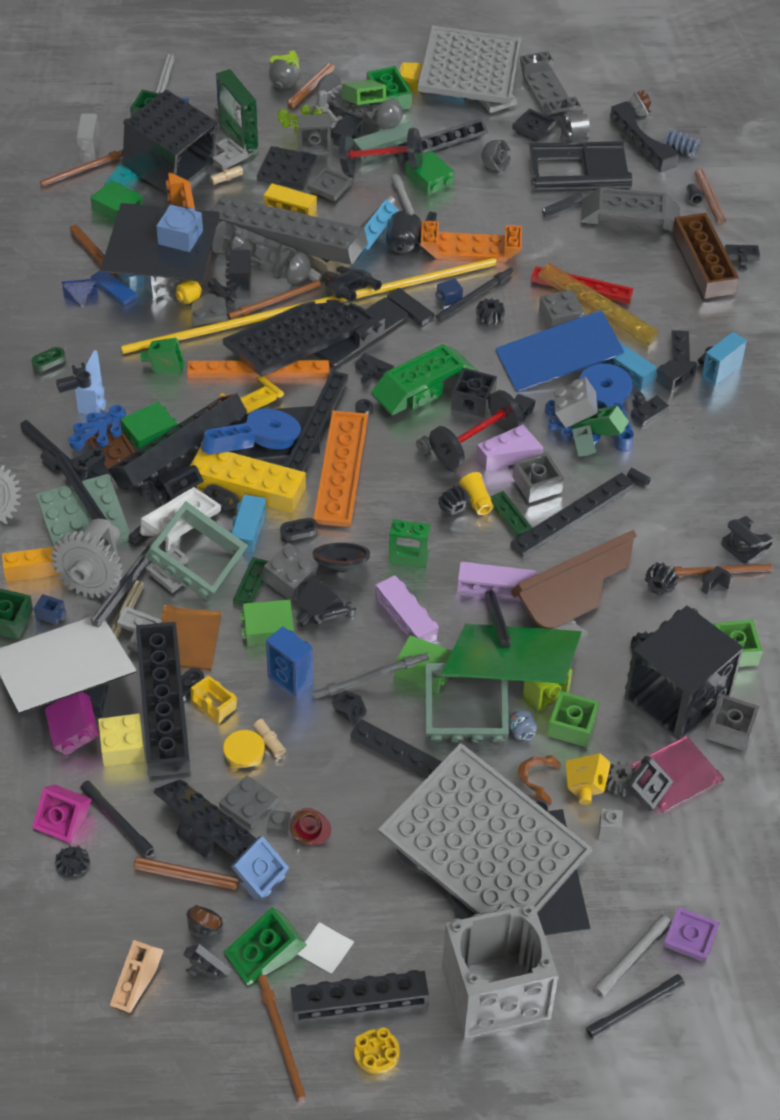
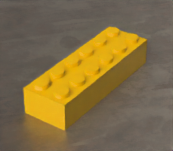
[190,445,306,514]

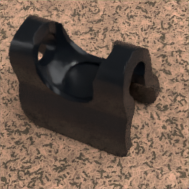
[721,516,774,563]

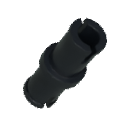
[207,278,236,307]

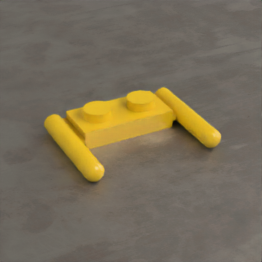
[219,375,284,414]

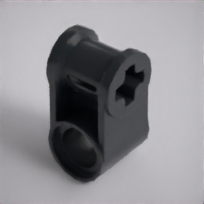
[515,394,536,422]

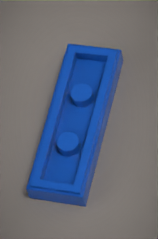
[90,271,137,306]

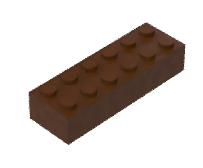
[672,213,740,299]

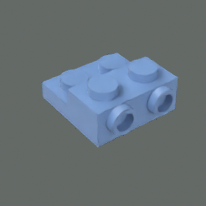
[230,836,289,899]

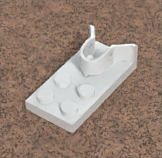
[140,487,221,552]

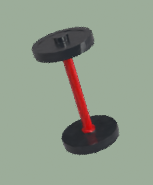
[339,128,423,176]
[429,390,524,470]

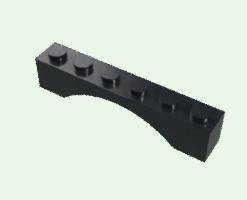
[610,101,679,172]

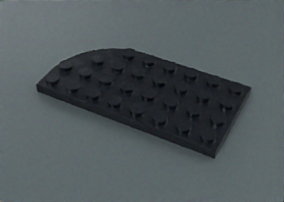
[222,300,375,377]

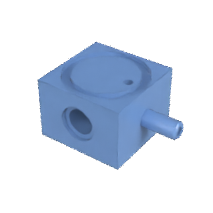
[157,205,203,252]

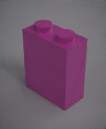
[45,692,99,755]

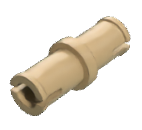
[210,165,244,186]
[253,719,286,758]

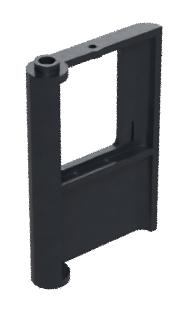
[529,141,632,191]

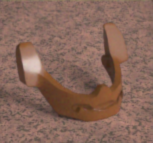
[518,755,561,804]

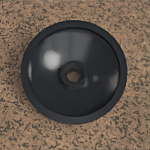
[313,543,370,573]

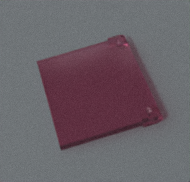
[629,736,724,813]

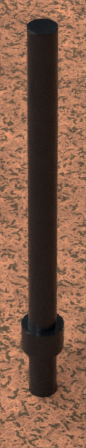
[435,267,514,321]

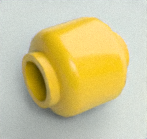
[175,280,202,305]

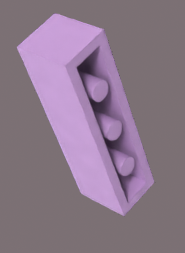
[457,562,537,599]
[375,575,439,642]

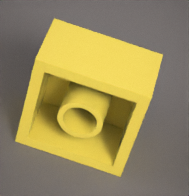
[98,713,146,767]

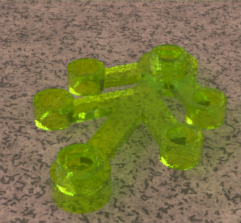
[277,105,323,131]

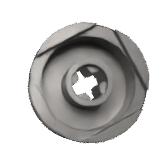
[558,110,590,143]

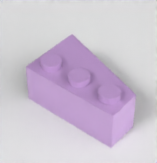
[476,425,543,471]

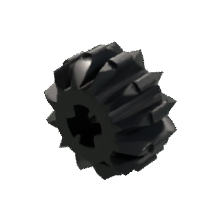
[476,298,505,325]
[438,485,471,516]
[645,562,679,595]

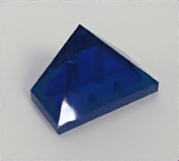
[62,279,98,306]

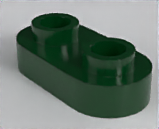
[31,347,65,371]

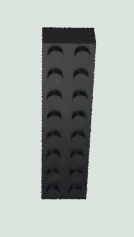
[108,393,247,489]
[136,622,191,777]

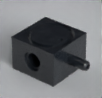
[451,367,497,418]

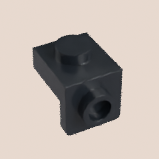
[701,565,733,595]

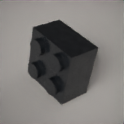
[225,250,252,298]

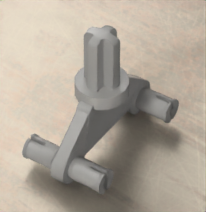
[302,90,343,133]

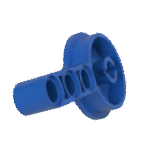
[579,364,634,452]
[201,409,301,454]

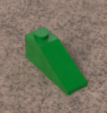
[571,406,629,436]

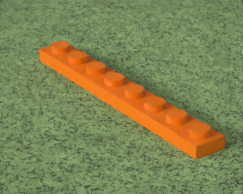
[187,360,329,378]

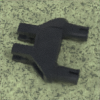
[324,266,382,302]

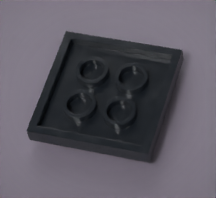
[257,146,317,190]

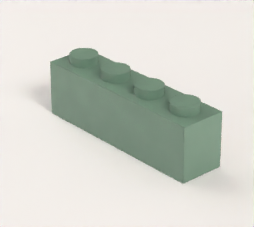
[353,122,414,163]

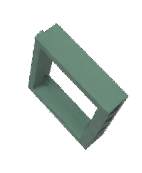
[145,501,248,601]
[425,663,509,743]

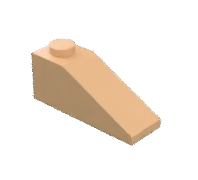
[110,940,164,1013]

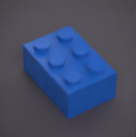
[266,626,313,698]

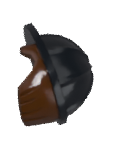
[186,905,223,938]

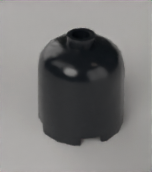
[386,211,422,254]

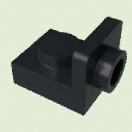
[331,690,367,723]

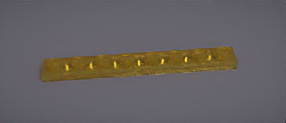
[538,263,659,346]

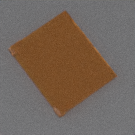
[161,605,222,671]

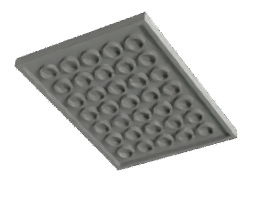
[418,26,521,104]
[378,743,593,915]

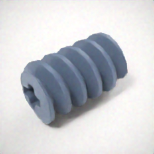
[664,129,700,156]

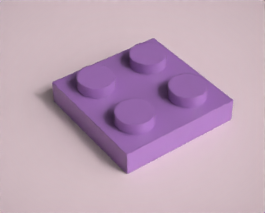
[663,907,720,963]

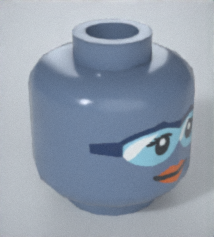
[508,709,538,740]

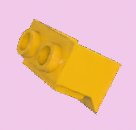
[190,675,237,725]

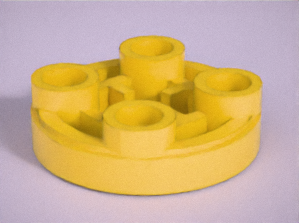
[223,730,265,769]
[354,1027,400,1075]

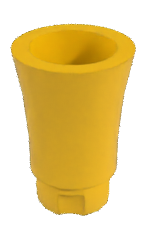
[458,472,493,516]

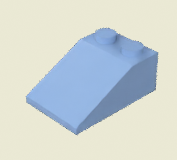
[75,350,106,414]

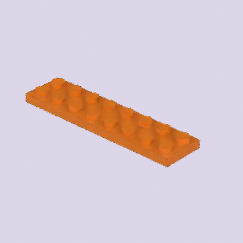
[313,410,368,527]

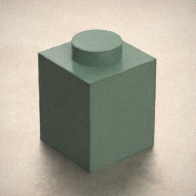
[572,425,596,457]

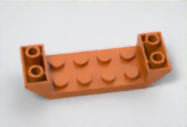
[166,173,195,210]
[421,221,522,263]

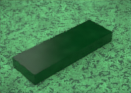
[490,491,532,538]
[233,557,269,606]

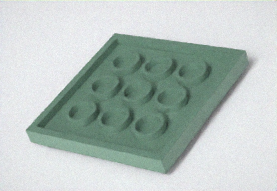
[36,474,131,546]

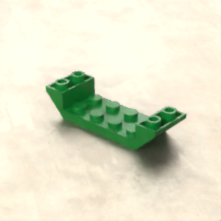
[371,344,477,415]

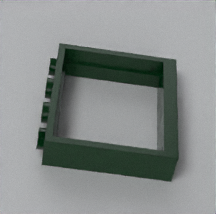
[216,69,258,156]

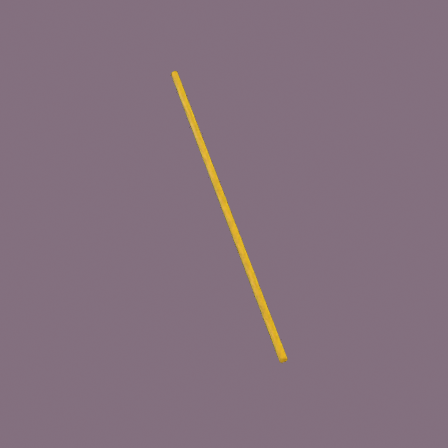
[121,258,497,354]

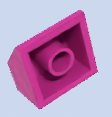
[32,784,91,843]

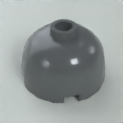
[269,59,301,89]
[481,140,511,172]

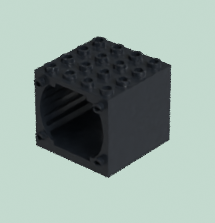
[122,89,217,194]
[624,605,744,741]

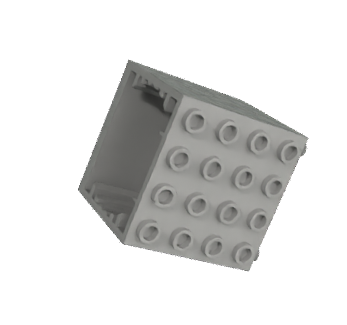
[442,903,559,1039]

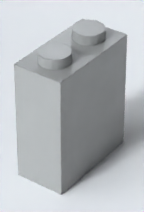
[77,114,100,164]

